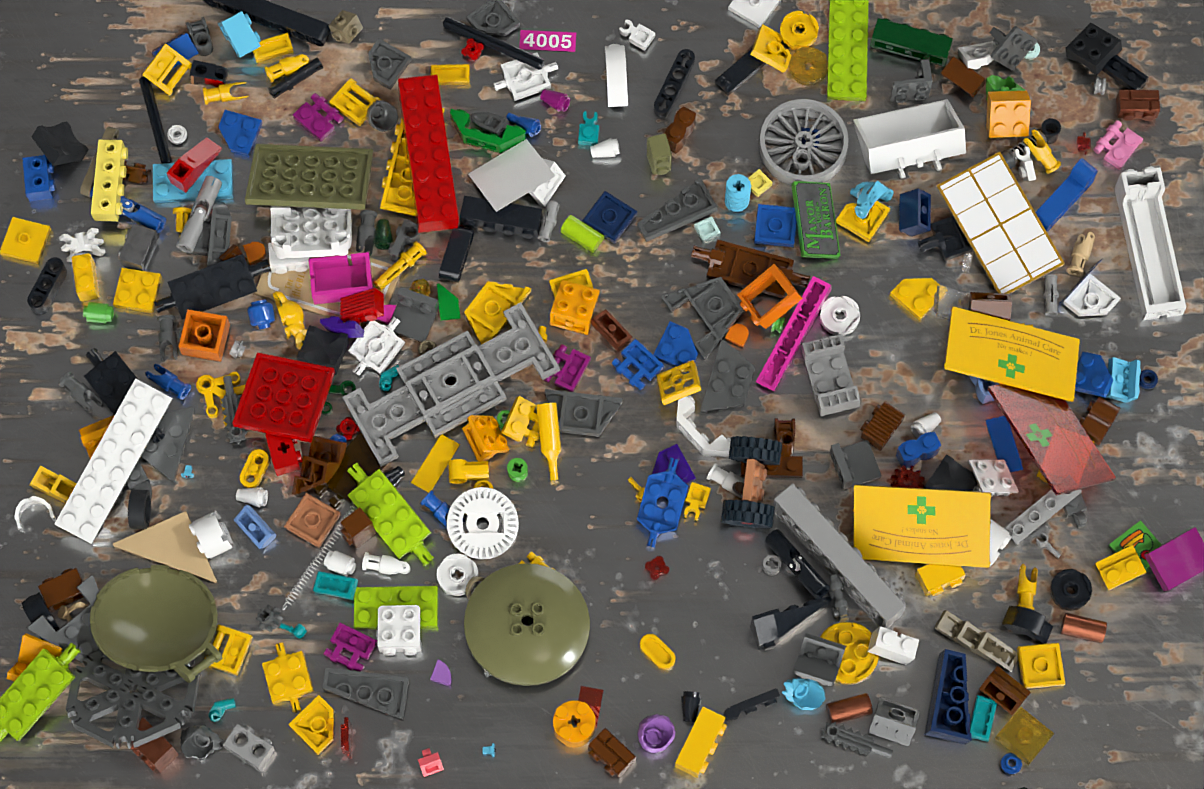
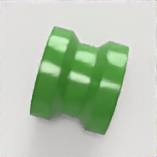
[507,458,528,482]

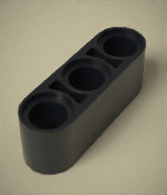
[439,226,474,283]
[27,257,67,315]

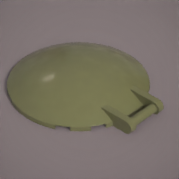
[90,565,223,683]

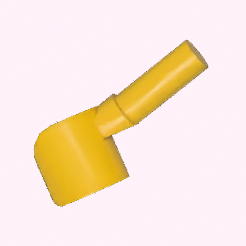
[628,477,645,502]

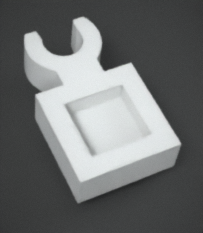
[619,20,655,51]

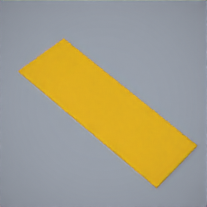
[411,434,460,493]

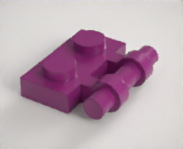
[293,93,344,142]
[544,344,591,392]
[324,623,377,672]

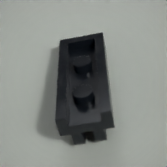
[715,49,766,96]
[1102,55,1149,90]

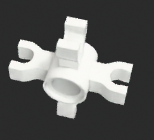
[59,228,106,262]

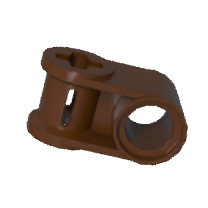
[774,418,795,457]

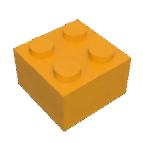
[986,91,1031,138]

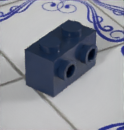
[899,188,931,237]

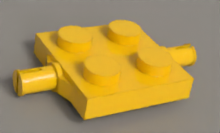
[262,643,314,713]

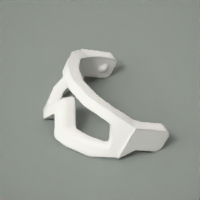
[14,496,55,530]

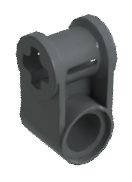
[186,17,213,56]

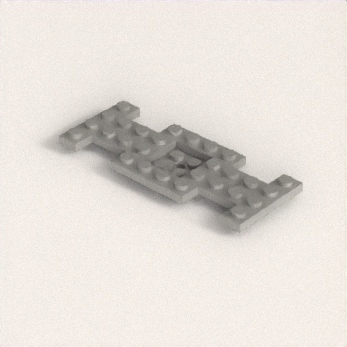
[342,302,560,467]

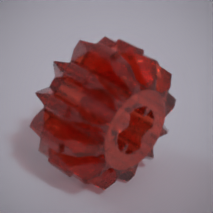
[890,465,925,489]

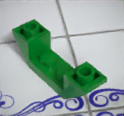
[450,109,526,153]

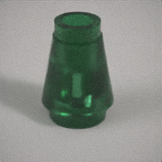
[373,219,393,250]

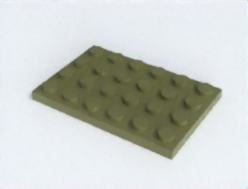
[245,144,373,210]

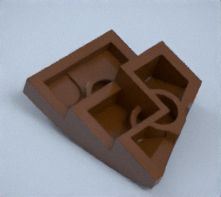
[292,436,347,495]

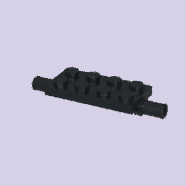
[917,216,973,261]
[154,254,271,319]
[84,348,165,443]

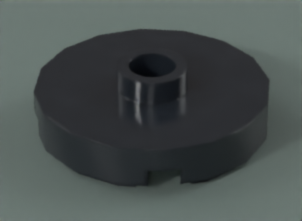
[1050,569,1092,611]

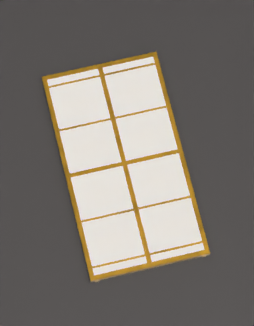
[936,152,1065,294]

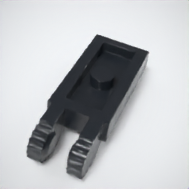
[723,688,780,721]

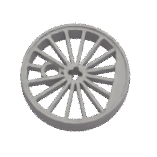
[759,99,849,186]

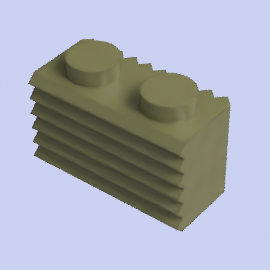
[647,134,672,175]

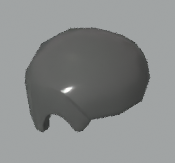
[366,100,398,132]

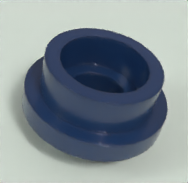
[1139,369,1158,389]

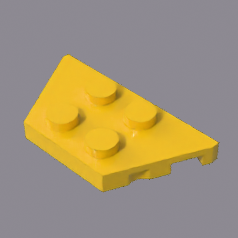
[464,281,531,345]

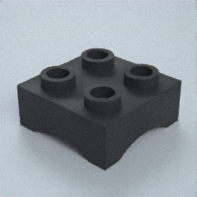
[1066,22,1122,75]
[31,121,89,166]
[297,325,349,375]
[924,454,978,491]

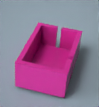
[309,252,373,305]

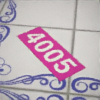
[519,30,576,52]

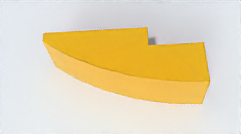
[29,465,77,504]

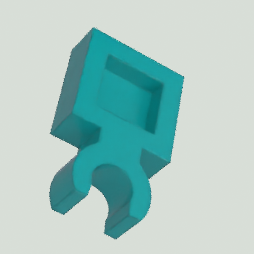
[578,111,599,146]

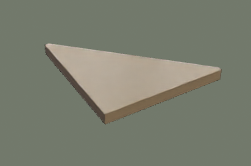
[113,511,217,583]

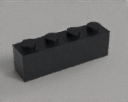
[460,195,543,239]

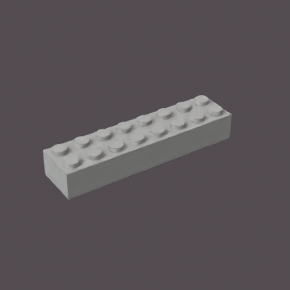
[773,484,906,629]

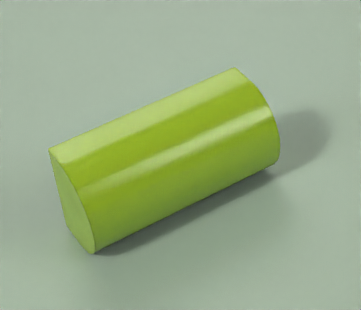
[561,215,605,253]

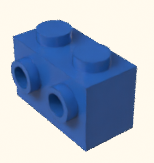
[22,155,56,202]

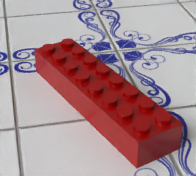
[398,75,459,233]

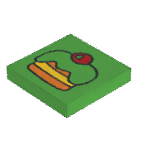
[1108,520,1162,570]

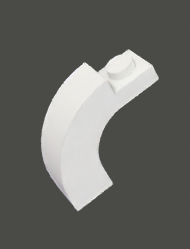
[605,44,628,107]

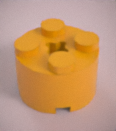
[553,700,596,748]

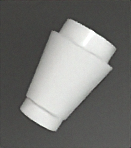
[590,138,620,158]
[911,412,941,438]
[236,487,268,508]

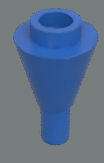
[506,113,541,137]

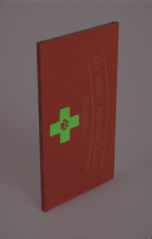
[988,384,1116,496]

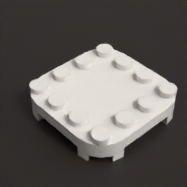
[270,206,352,259]

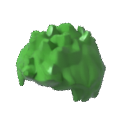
[986,75,1025,100]

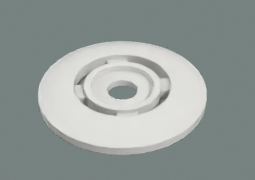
[447,487,519,560]

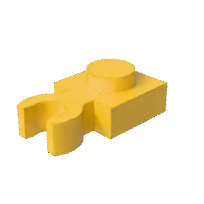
[684,482,711,521]

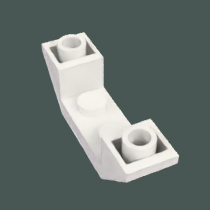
[676,395,731,458]

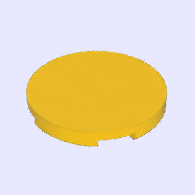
[820,622,879,684]

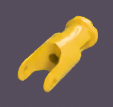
[264,54,309,83]
[203,82,249,105]
[1023,129,1061,174]
[1017,564,1038,610]

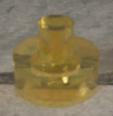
[409,279,430,296]

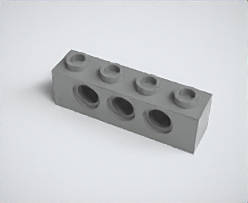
[1004,476,1082,545]

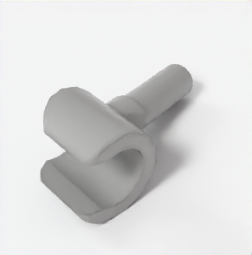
[1036,532,1061,559]

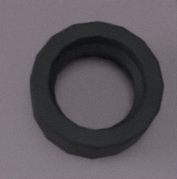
[128,489,151,529]

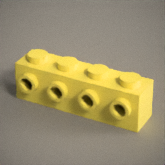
[91,140,128,222]

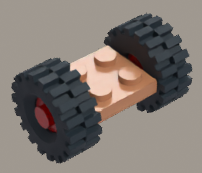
[721,436,782,529]

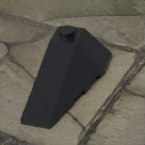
[750,596,832,651]

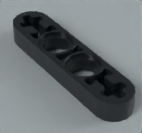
[654,49,695,117]

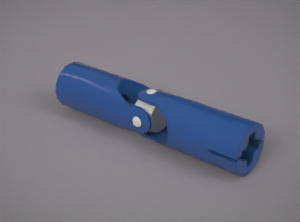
[90,186,167,233]

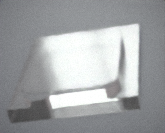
[934,285,969,320]

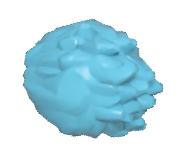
[782,677,826,710]

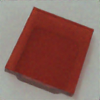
[341,717,352,759]

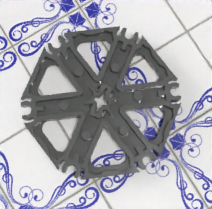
[66,650,201,749]

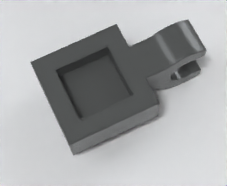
[1063,493,1088,528]

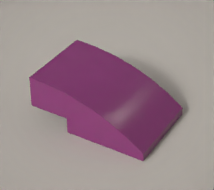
[1144,527,1204,592]

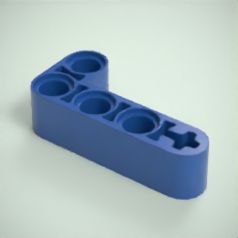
[1035,158,1098,232]

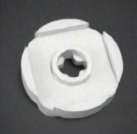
[820,296,860,337]
[437,554,479,596]

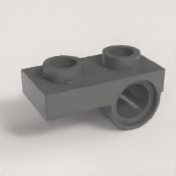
[388,219,420,262]

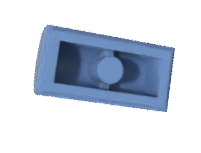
[233,505,276,549]

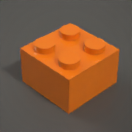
[178,310,230,362]

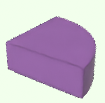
[430,660,452,687]

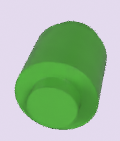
[83,302,114,324]

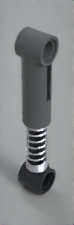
[1001,118,1061,169]

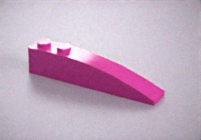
[756,276,832,392]

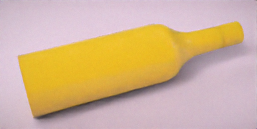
[536,403,561,481]

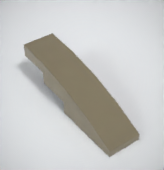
[934,610,1018,672]

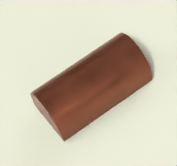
[591,309,633,352]
[1061,613,1107,643]
[826,693,873,724]

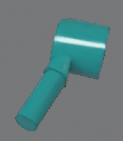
[279,623,307,639]

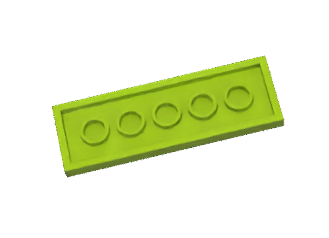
[827,0,869,101]

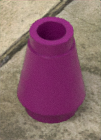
[540,89,571,112]

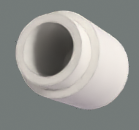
[324,550,356,577]

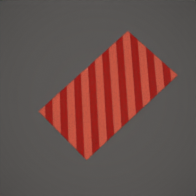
[574,686,604,728]

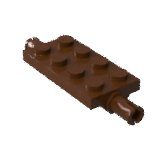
[691,239,810,299]

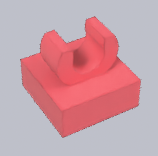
[418,748,444,777]

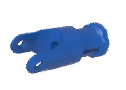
[145,364,191,400]
[420,490,465,527]

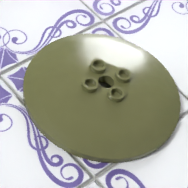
[464,563,590,686]

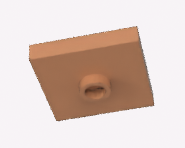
[284,493,342,548]

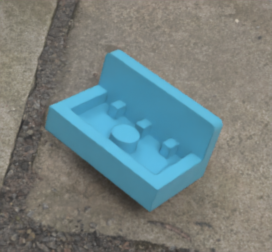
[1106,357,1141,403]

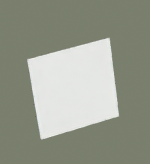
[468,139,555,212]

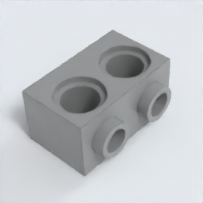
[223,724,275,772]

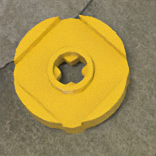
[780,11,819,50]

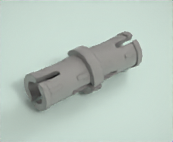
[538,201,560,242]
[1043,274,1059,316]

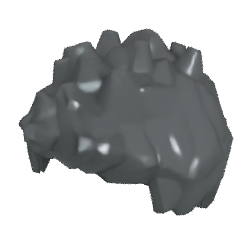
[180,725,223,759]

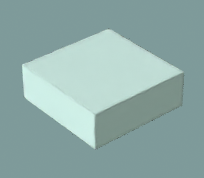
[694,216,721,243]

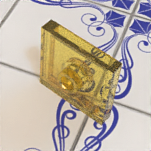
[995,707,1054,766]

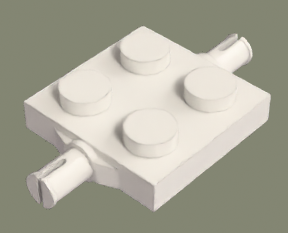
[493,52,558,101]
[348,317,405,376]

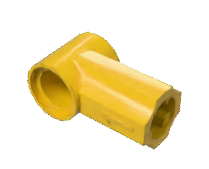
[448,459,489,484]

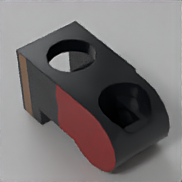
[189,60,229,87]

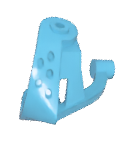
[850,181,893,219]

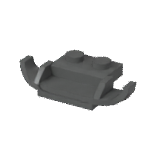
[187,200,232,267]

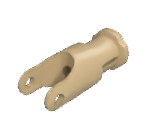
[1067,232,1095,277]

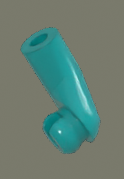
[379,365,399,391]
[208,698,236,722]

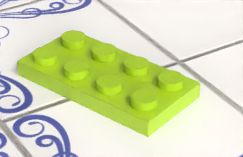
[354,586,438,630]

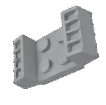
[800,334,860,417]

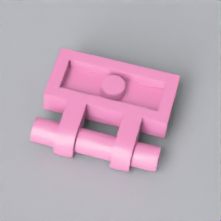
[1093,120,1143,170]

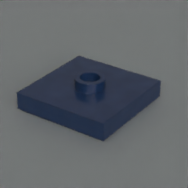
[582,191,637,244]

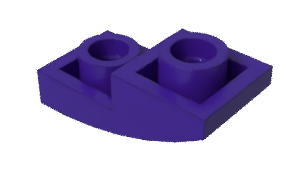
[320,316,364,338]

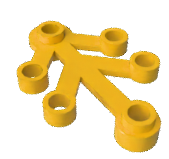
[196,372,245,426]

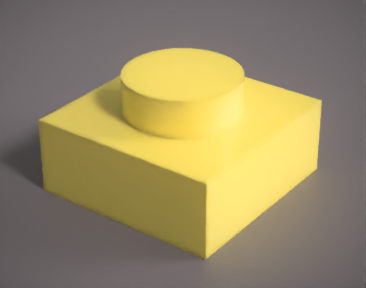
[748,169,773,198]

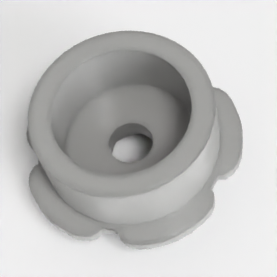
[229,340,246,359]

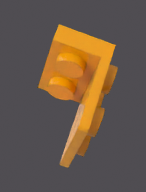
[549,280,600,335]
[6,633,63,682]

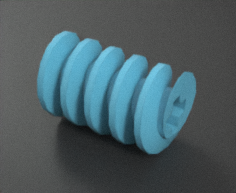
[724,174,751,212]

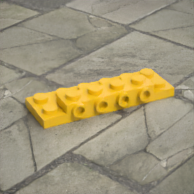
[380,108,445,216]

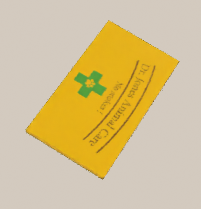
[944,306,1080,402]
[853,485,991,568]

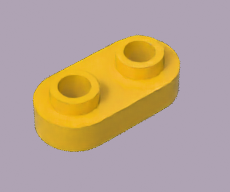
[240,449,270,488]

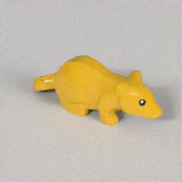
[273,291,308,350]

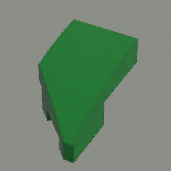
[437,283,460,321]

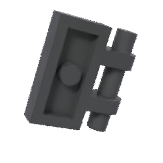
[828,575,849,623]

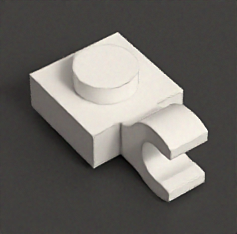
[1013,146,1036,181]

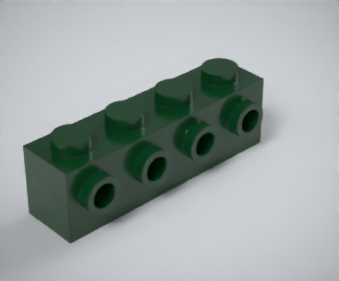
[870,18,953,67]

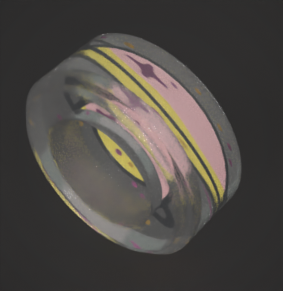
[961,253,973,273]

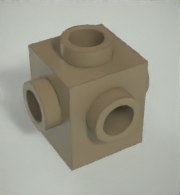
[328,10,363,44]

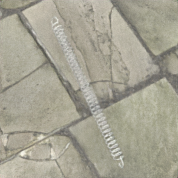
[282,503,357,610]

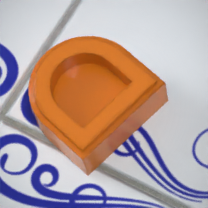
[243,242,266,265]
[725,324,749,348]

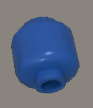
[247,299,276,330]

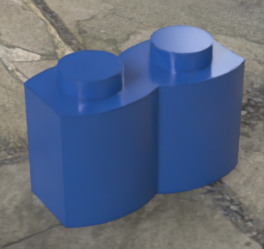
[896,432,941,468]

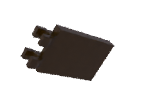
[313,432,388,510]

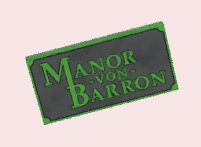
[791,181,840,259]

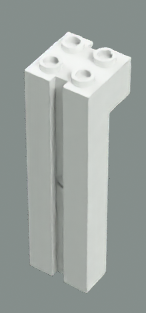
[1114,166,1186,320]

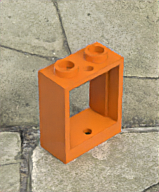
[737,264,803,329]

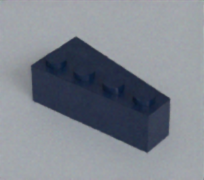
[925,649,972,745]

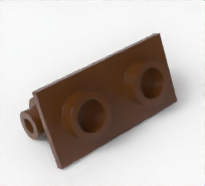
[123,160,151,184]

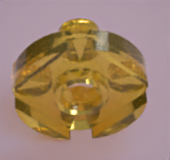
[789,47,828,86]

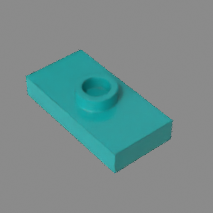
[313,571,358,600]
[970,695,997,742]

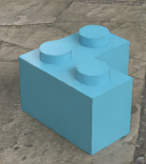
[217,12,261,58]

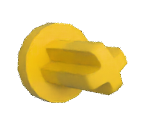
[173,204,192,233]

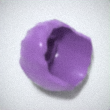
[637,714,676,754]

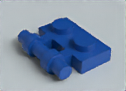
[611,339,664,391]

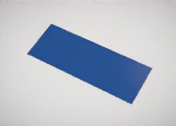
[985,415,1024,473]

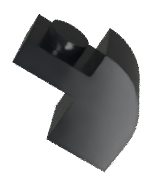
[21,592,60,640]
[1002,606,1053,644]

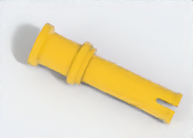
[373,241,427,291]

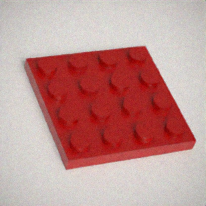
[232,352,335,443]

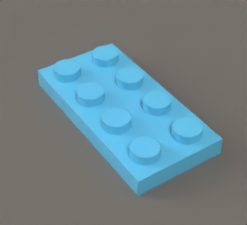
[153,159,233,203]

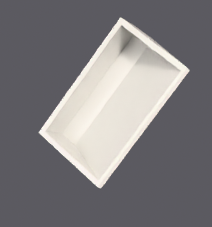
[853,99,966,179]

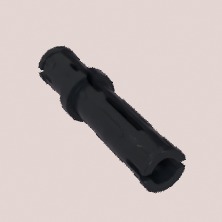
[268,57,323,99]

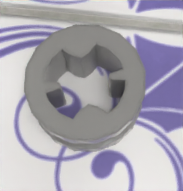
[1093,77,1106,95]
[762,555,781,575]

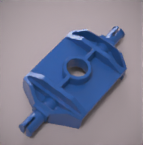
[637,458,688,548]

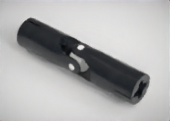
[765,529,830,599]

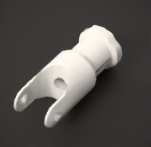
[706,463,745,498]
[362,552,410,575]

